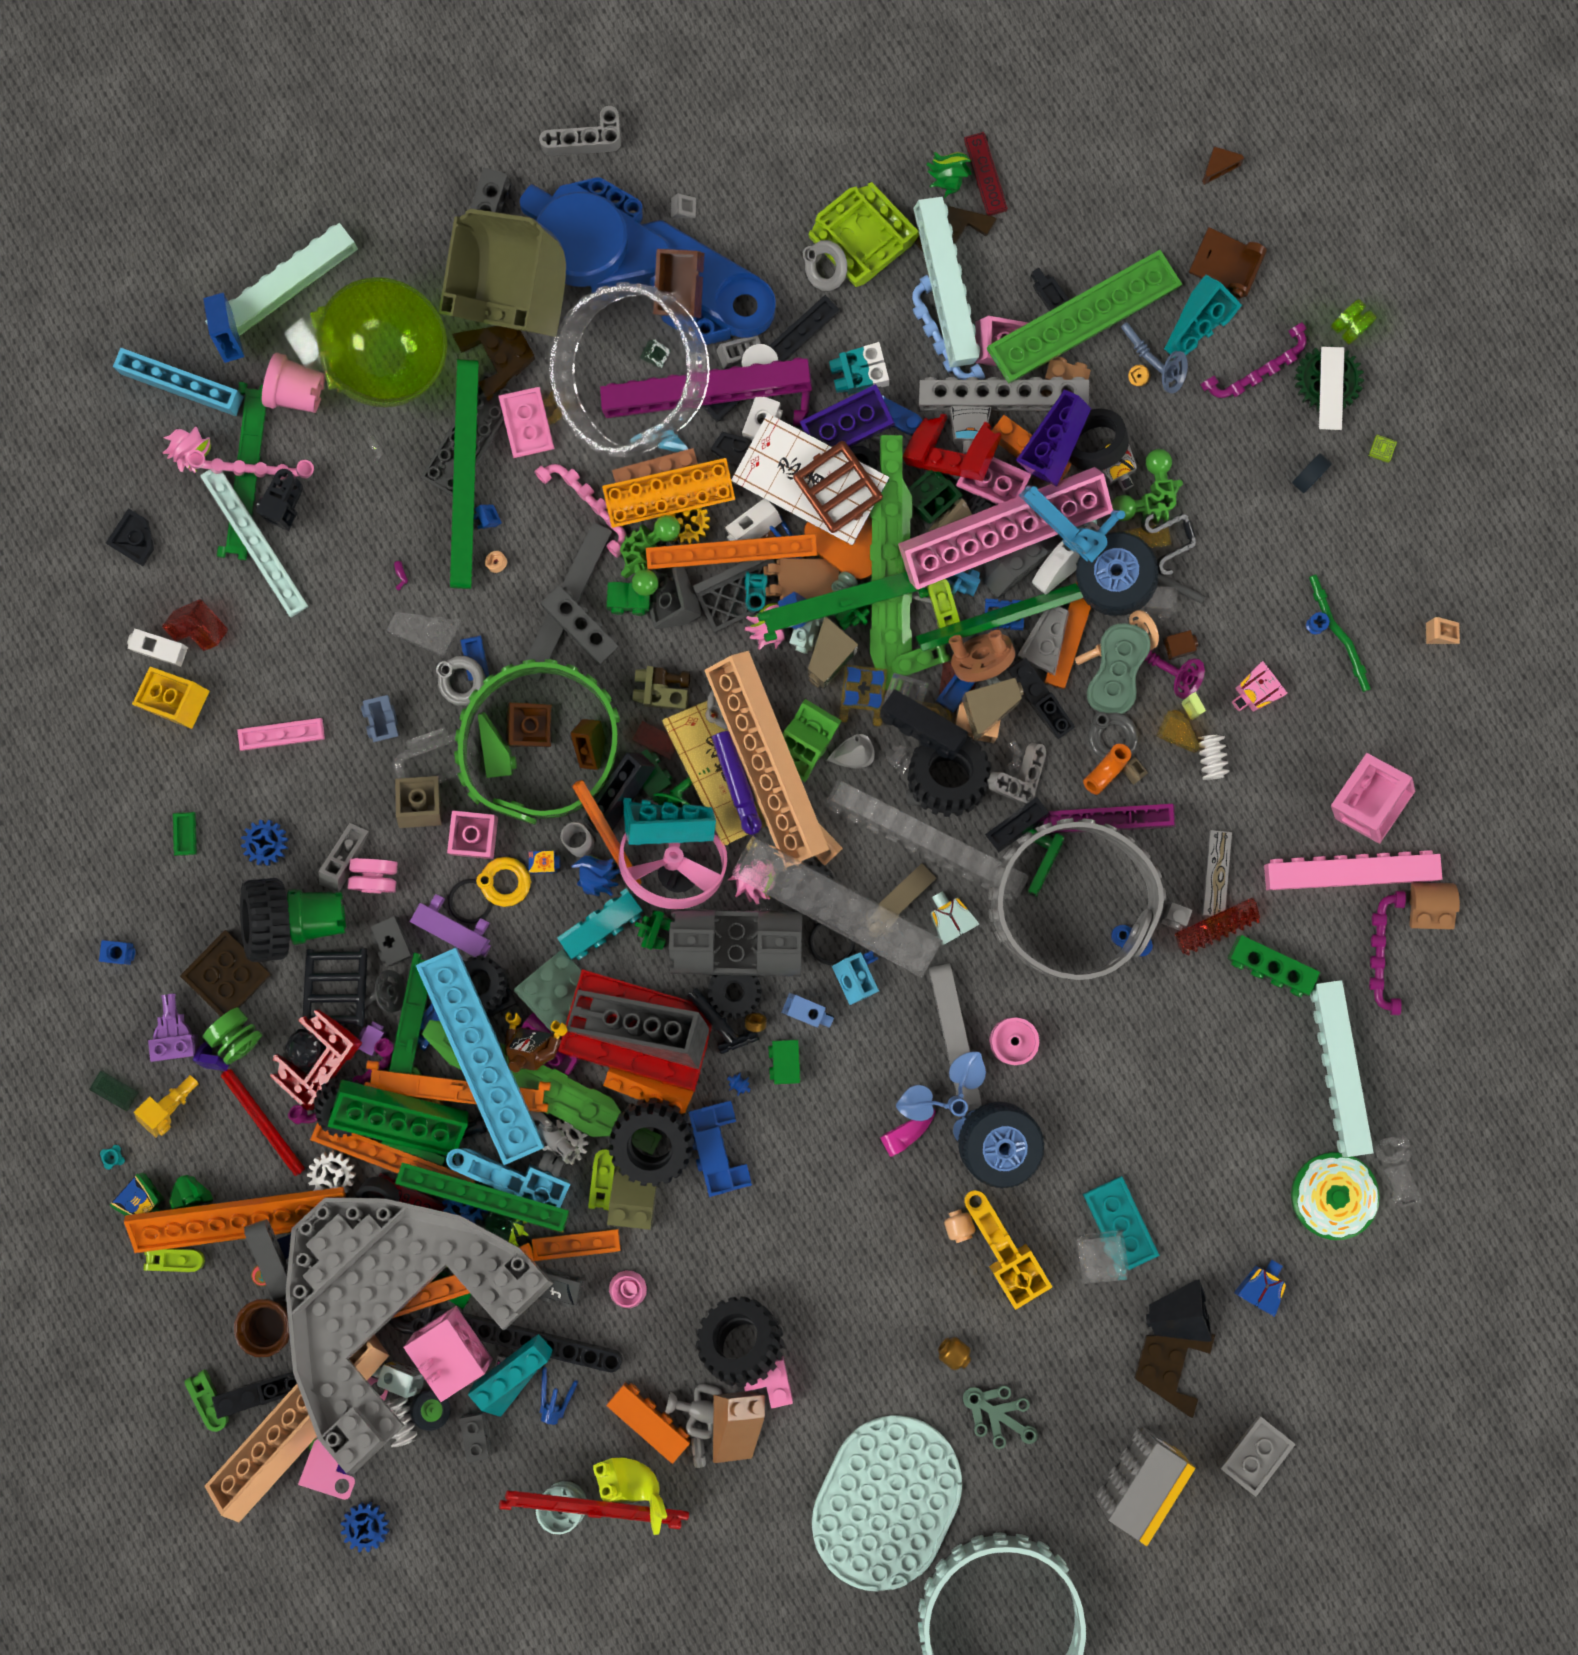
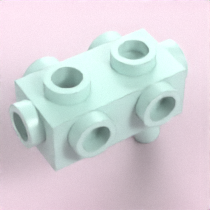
[789,617,825,654]

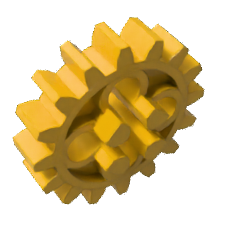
[670,507,710,545]

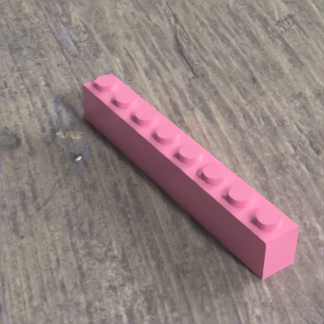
[1264,850,1442,890]

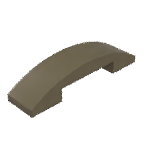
[861,863,937,937]

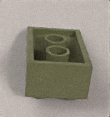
[607,1166,657,1230]

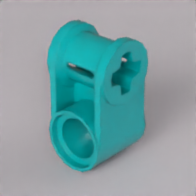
[745,571,767,613]

